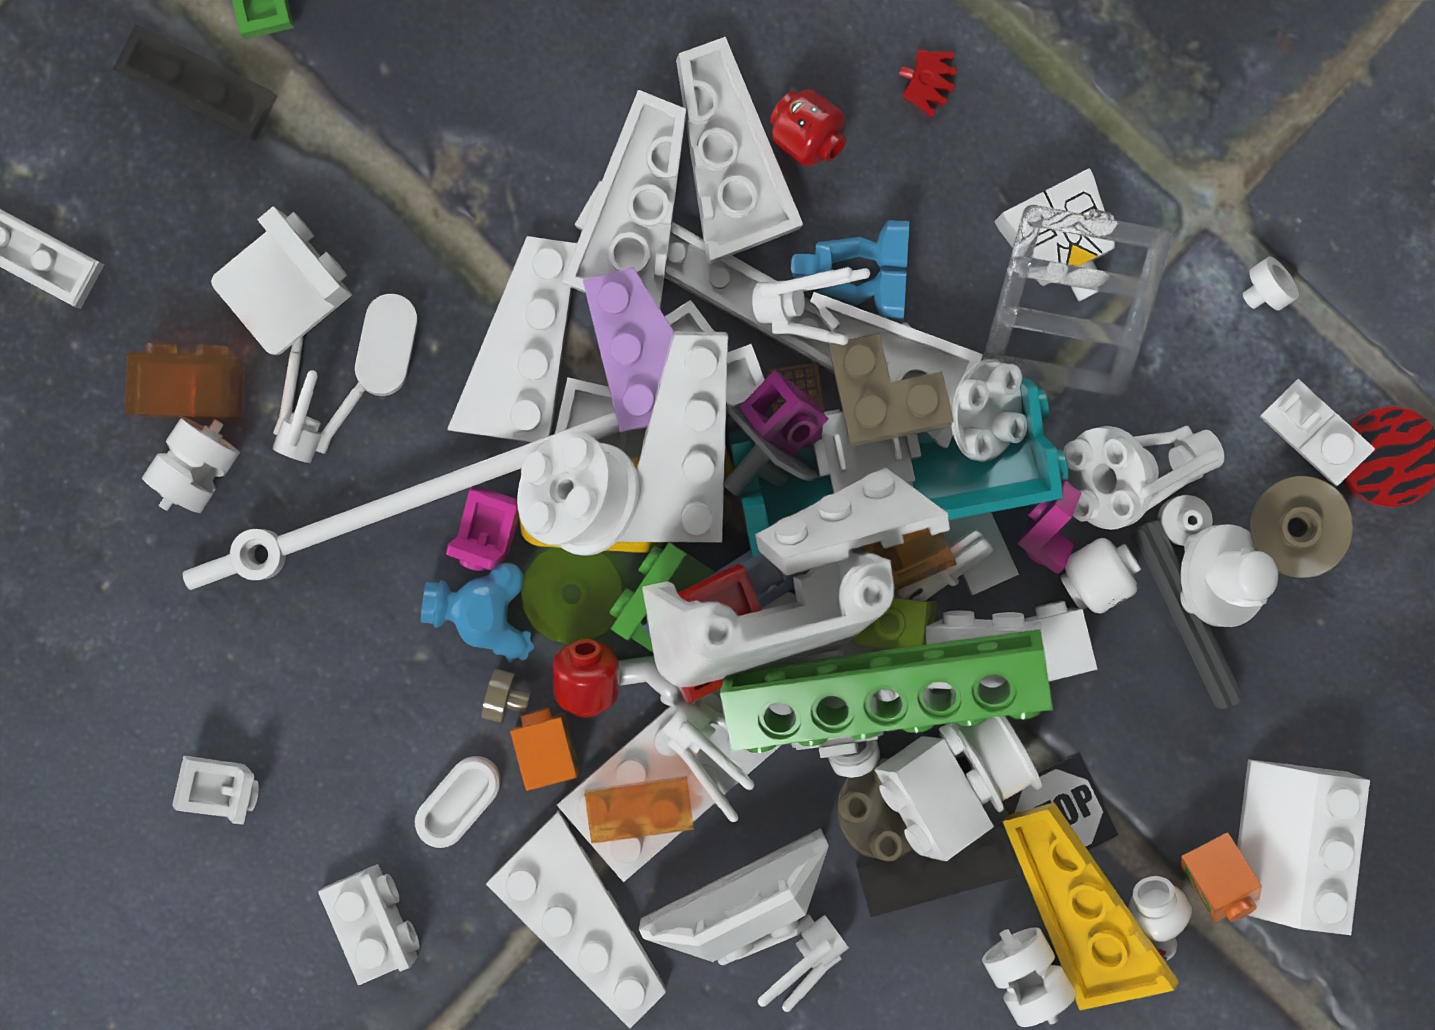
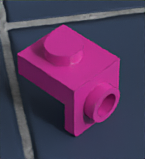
[1018,481,1082,574]
[446,485,519,571]

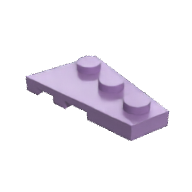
[583,267,673,433]

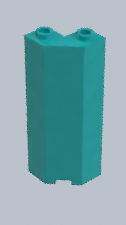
[728,376,1068,558]

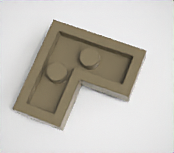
[829,333,954,448]

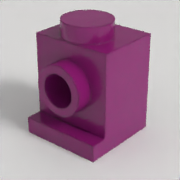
[739,370,829,456]

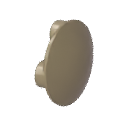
[838,757,913,861]

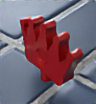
[899,50,957,118]

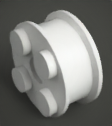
[517,431,639,556]
[939,716,1042,812]

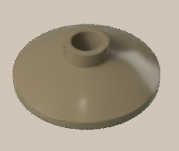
[1250,476,1353,578]

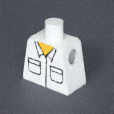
[994,168,1115,301]

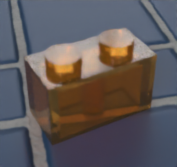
[125,343,244,420]

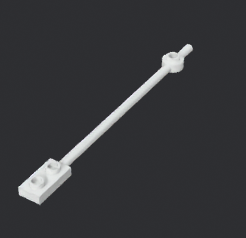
[183,344,764,590]

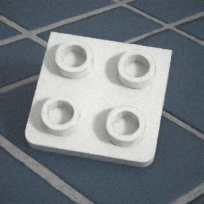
[211,206,352,355]

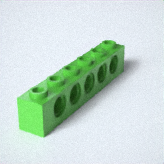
[720,629,1053,753]

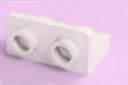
[318,864,420,986]

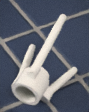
[752,267,870,345]
[272,336,365,463]
[1134,426,1224,511]
[662,701,754,822]
[718,914,849,1012]

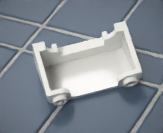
[642,548,894,687]

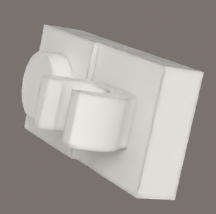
[1260,379,1375,487]

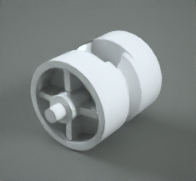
[142,417,240,513]
[982,927,1076,1027]

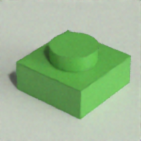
[232,0,294,40]

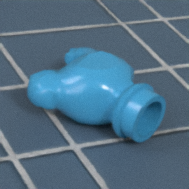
[421,563,535,663]

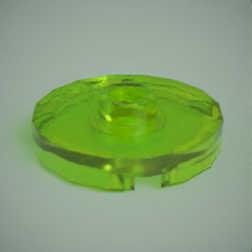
[521,547,623,645]

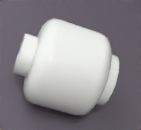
[1060,538,1141,614]

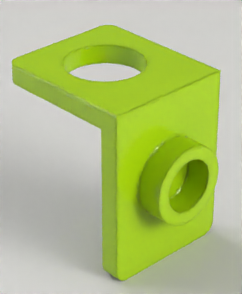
[853,598,937,650]

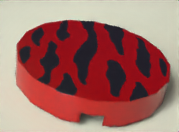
[1344,406,1435,508]

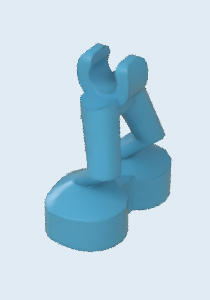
[791,220,909,321]

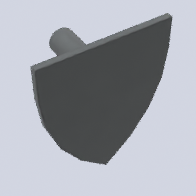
[724,402,818,496]

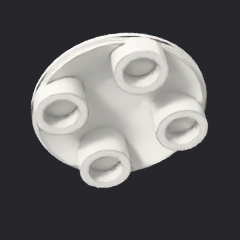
[952,359,1027,462]

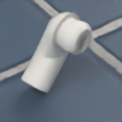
[618,655,684,706]

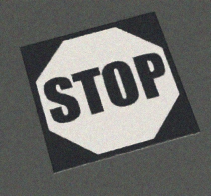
[1002,754,1118,850]

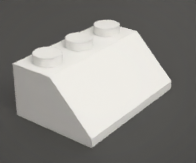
[1237,759,1370,935]

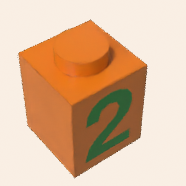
[510,708,580,791]
[1181,832,1262,923]

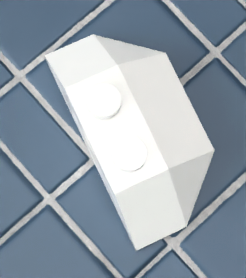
[639,828,829,962]

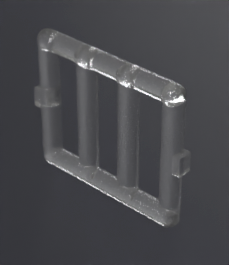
[983,205,1173,396]

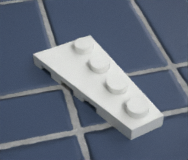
[676,37,803,265]

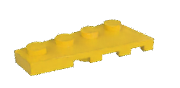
[1003,803,1179,1010]

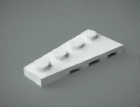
[562,90,686,308]
[447,236,577,443]
[618,331,728,542]
[486,809,667,1028]

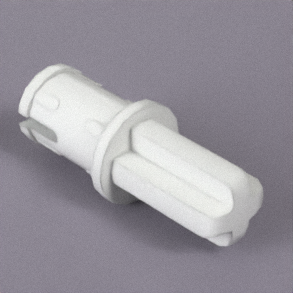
[895,528,993,601]

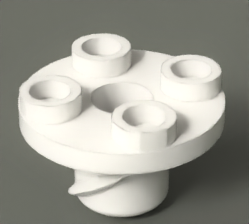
[1063,426,1159,530]
[1180,524,1278,627]

